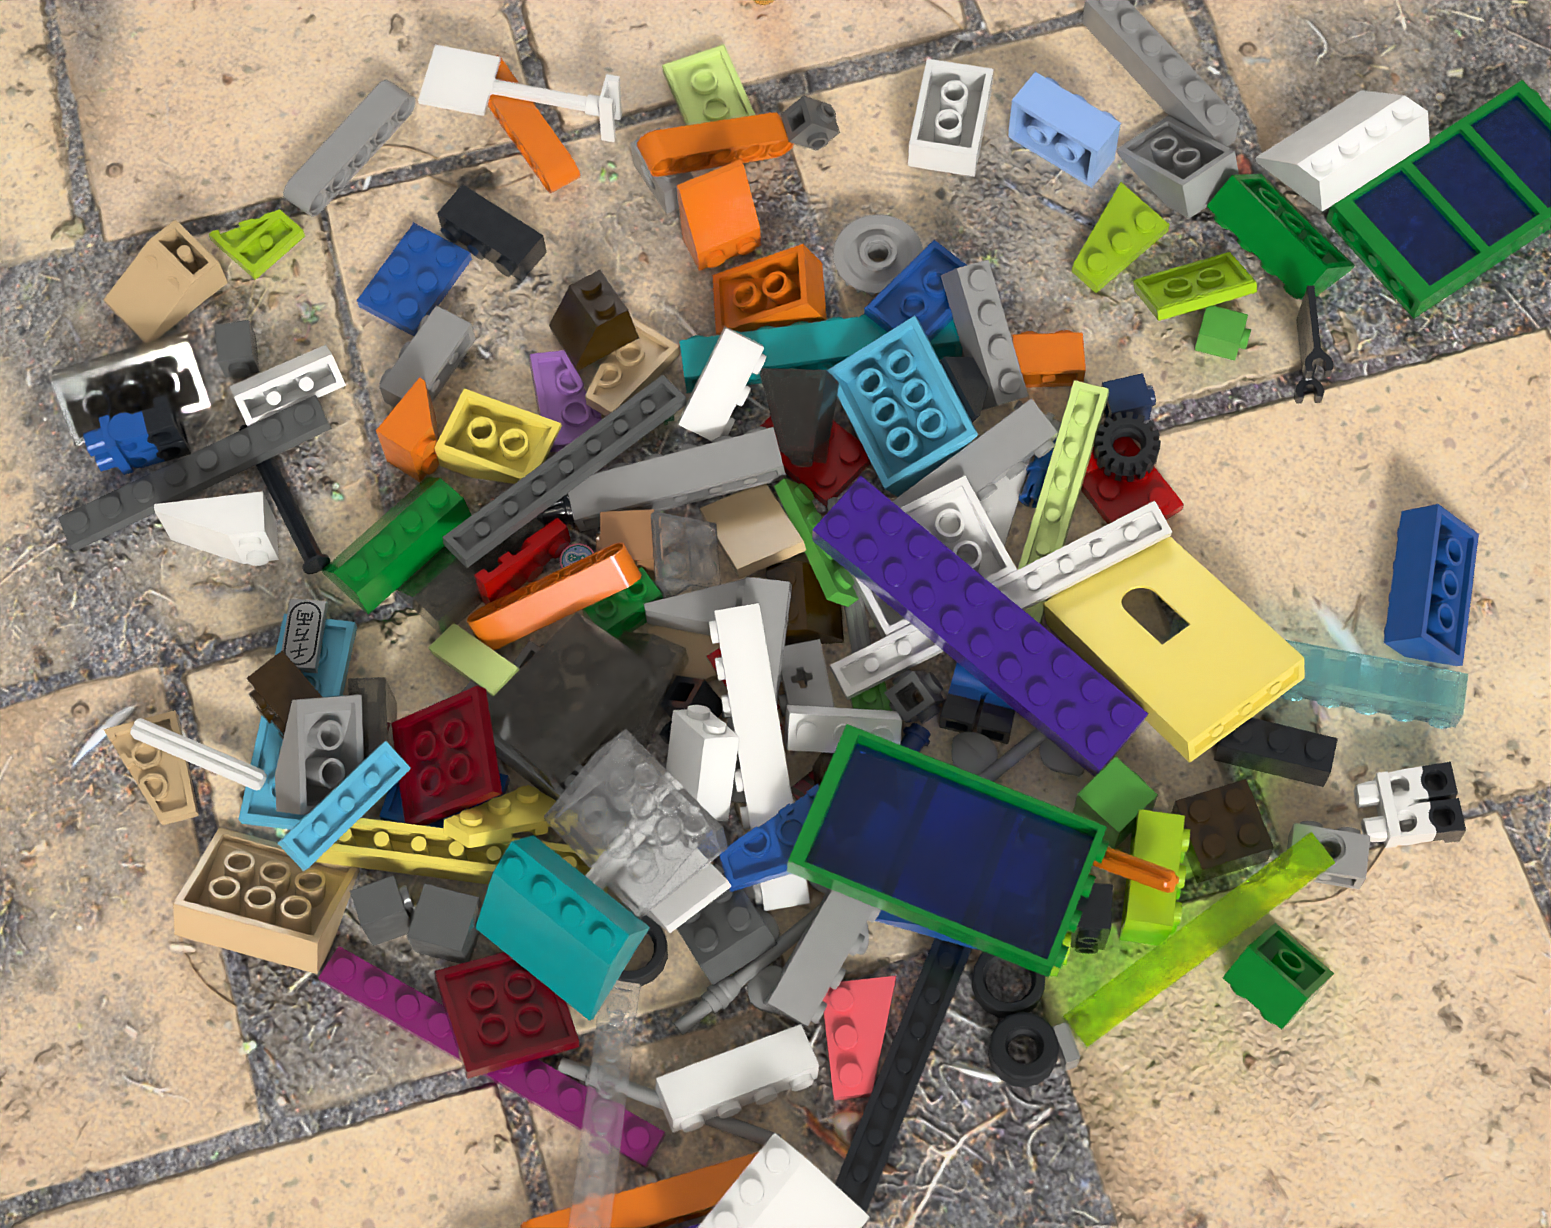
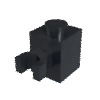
[659,675,723,744]

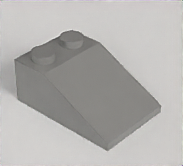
[1117,116,1239,218]
[275,694,364,815]

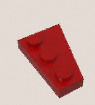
[474,518,571,605]

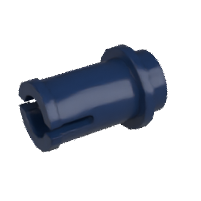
[896,723,931,772]

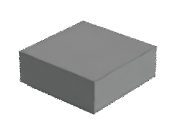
[1053,1022,1081,1071]

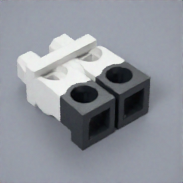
[1354,761,1466,848]

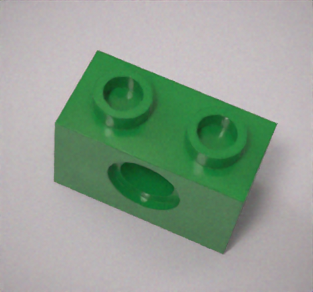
[582,567,663,650]

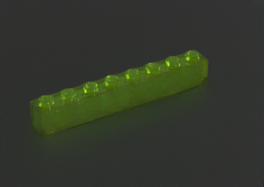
[1062,832,1336,1051]

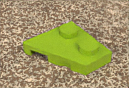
[208,209,305,280]

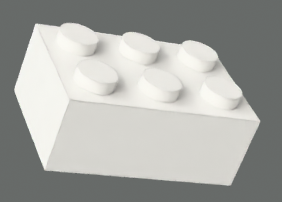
[908,59,994,177]

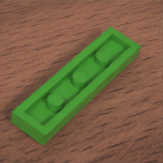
[774,478,859,607]

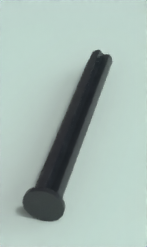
[239,424,330,574]

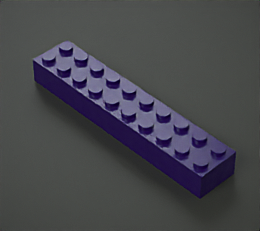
[812,476,1148,777]

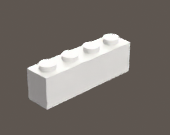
[656,1024,819,1133]

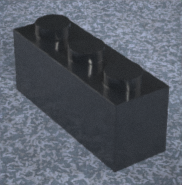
[437,184,547,282]
[1214,717,1338,787]

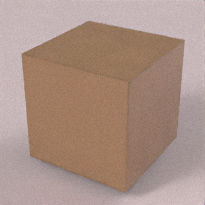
[596,509,659,581]

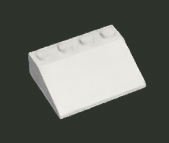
[1256,90,1429,212]
[850,476,1017,638]
[698,1133,870,1228]

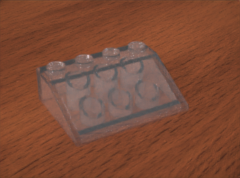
[544,729,728,919]

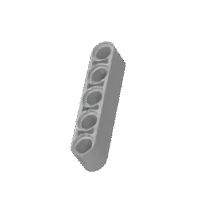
[283,80,416,216]

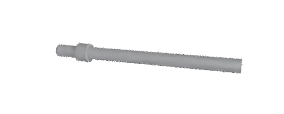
[558,1057,781,1145]

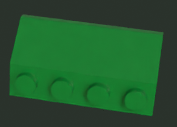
[1207,174,1355,300]
[321,477,472,615]

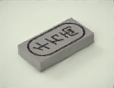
[281,599,328,673]

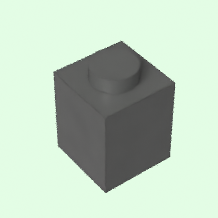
[214,320,260,378]

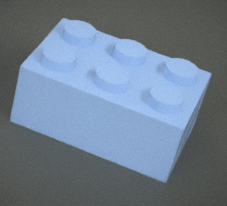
[1008,72,1121,188]

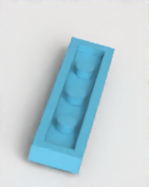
[278,741,411,871]

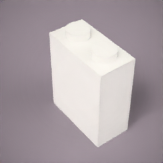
[664,705,739,823]

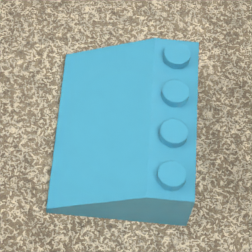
[825,316,978,497]

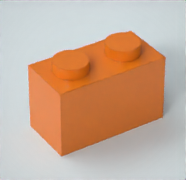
[1012,330,1086,388]

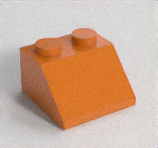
[376,377,439,483]

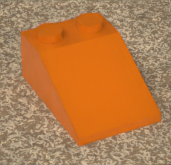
[677,159,761,271]
[712,244,827,335]

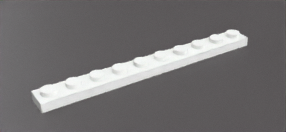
[830,501,1172,700]

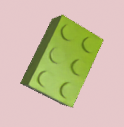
[1119,809,1190,947]

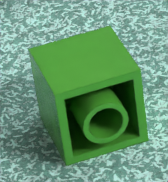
[1073,757,1158,849]

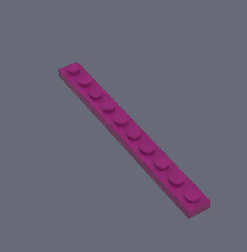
[318,946,666,1168]

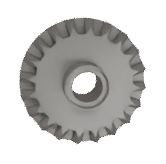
[833,215,923,297]

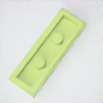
[428,623,523,700]

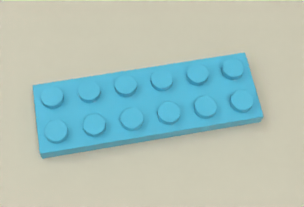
[239,614,357,830]

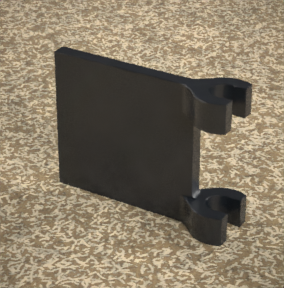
[1294,285,1334,404]

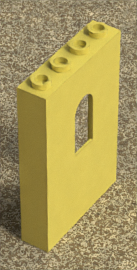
[1043,537,1305,763]

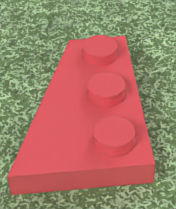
[822,976,896,1101]

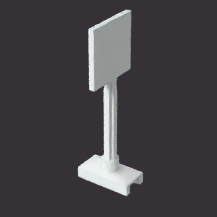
[418,45,622,142]

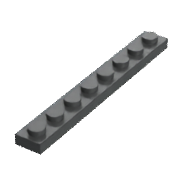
[443,375,686,568]
[58,395,332,552]

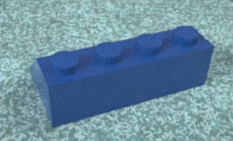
[1384,504,1479,666]

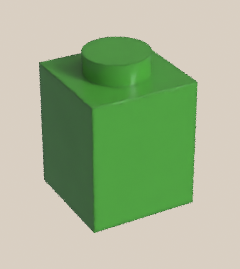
[1195,305,1252,361]

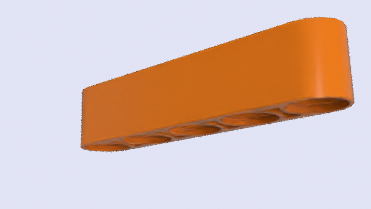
[487,55,580,194]
[637,112,794,177]
[467,542,641,650]

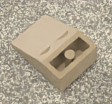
[104,219,228,346]

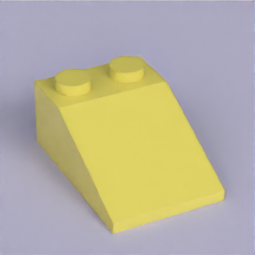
[434,388,562,484]

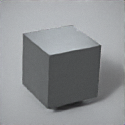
[407,883,482,964]

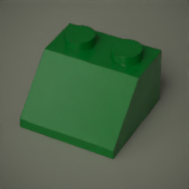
[1222,923,1334,1030]

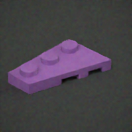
[529,350,602,452]

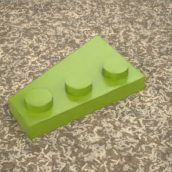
[1072,182,1170,293]

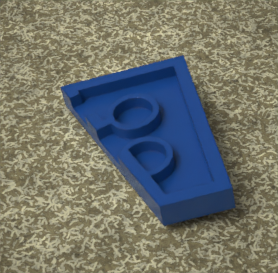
[719,784,841,892]

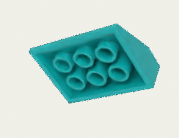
[475,835,650,1021]

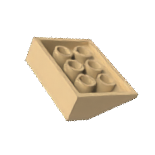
[173,827,360,974]

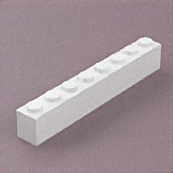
[709,603,810,911]

